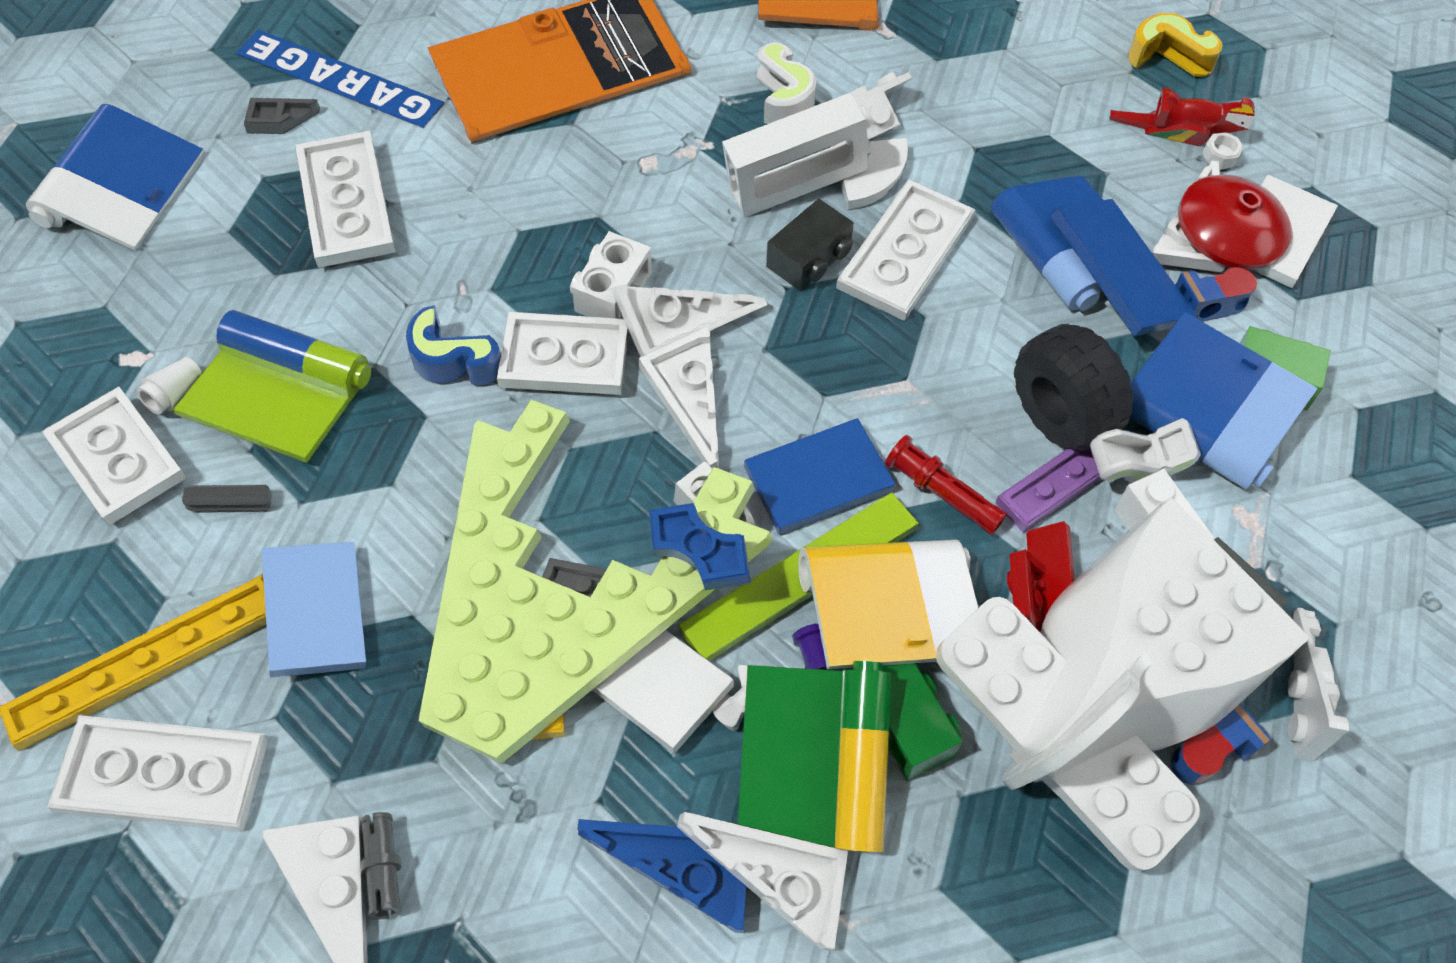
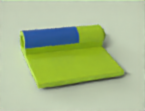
[173,310,371,463]

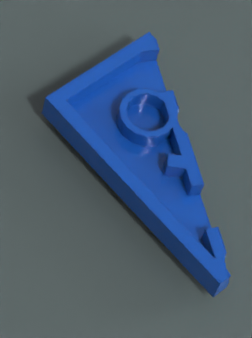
[577,819,746,933]

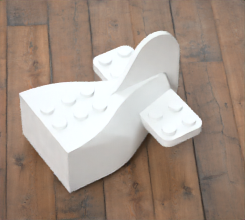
[936,497,1311,871]

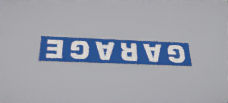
[235,29,444,128]

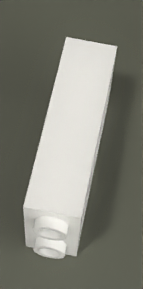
[722,92,871,218]

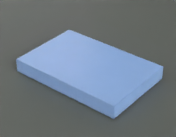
[262,542,366,678]

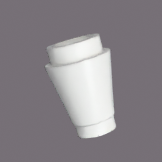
[136,357,202,414]

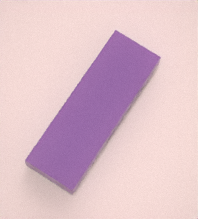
[995,448,1101,534]

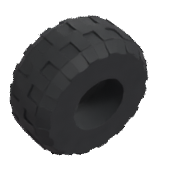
[1014,323,1134,452]

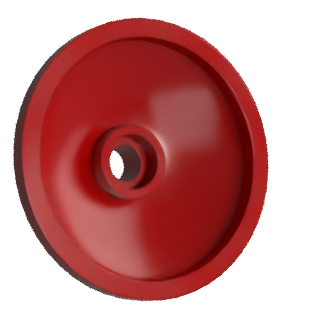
[1178,175,1292,270]

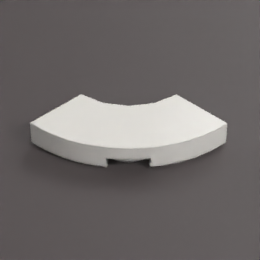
[840,138,908,210]

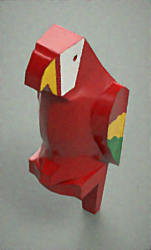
[1109,88,1255,146]

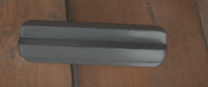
[182,484,272,511]

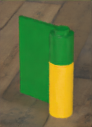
[738,661,891,852]

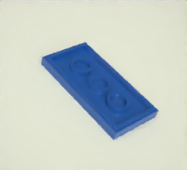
[1051,199,1198,336]

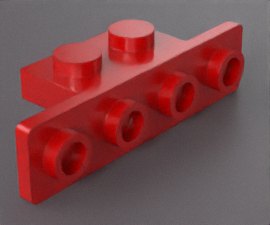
[1007,521,1075,632]

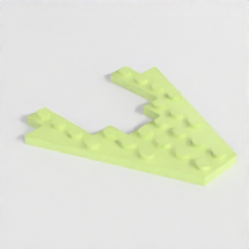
[418,399,772,764]

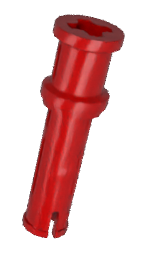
[885,435,1008,536]

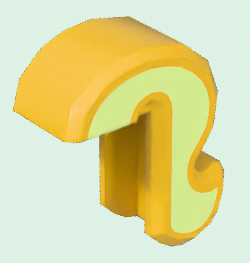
[1128,13,1223,77]

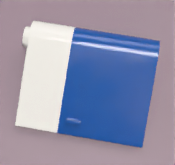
[26,104,204,251]

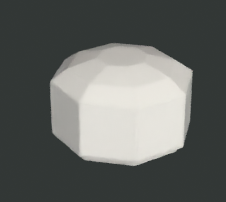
[1202,132,1244,169]

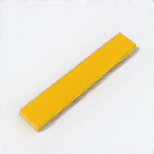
[0,575,266,751]

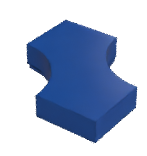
[649,503,751,590]

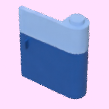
[991,175,1103,311]
[1130,312,1317,490]

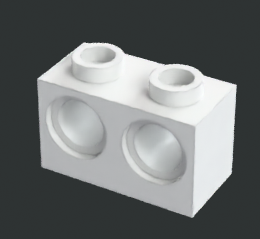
[570,231,652,319]

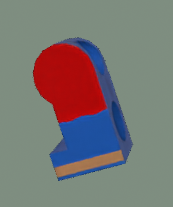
[1175,267,1257,322]
[1171,703,1271,785]

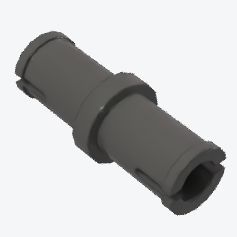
[360,812,402,920]

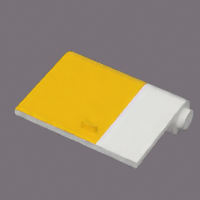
[798,539,978,670]

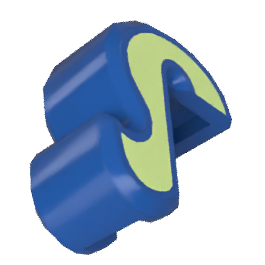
[406,305,501,386]

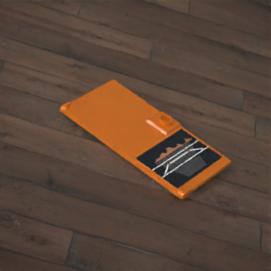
[427,0,692,143]

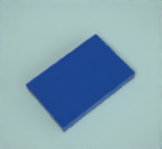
[744,418,896,535]

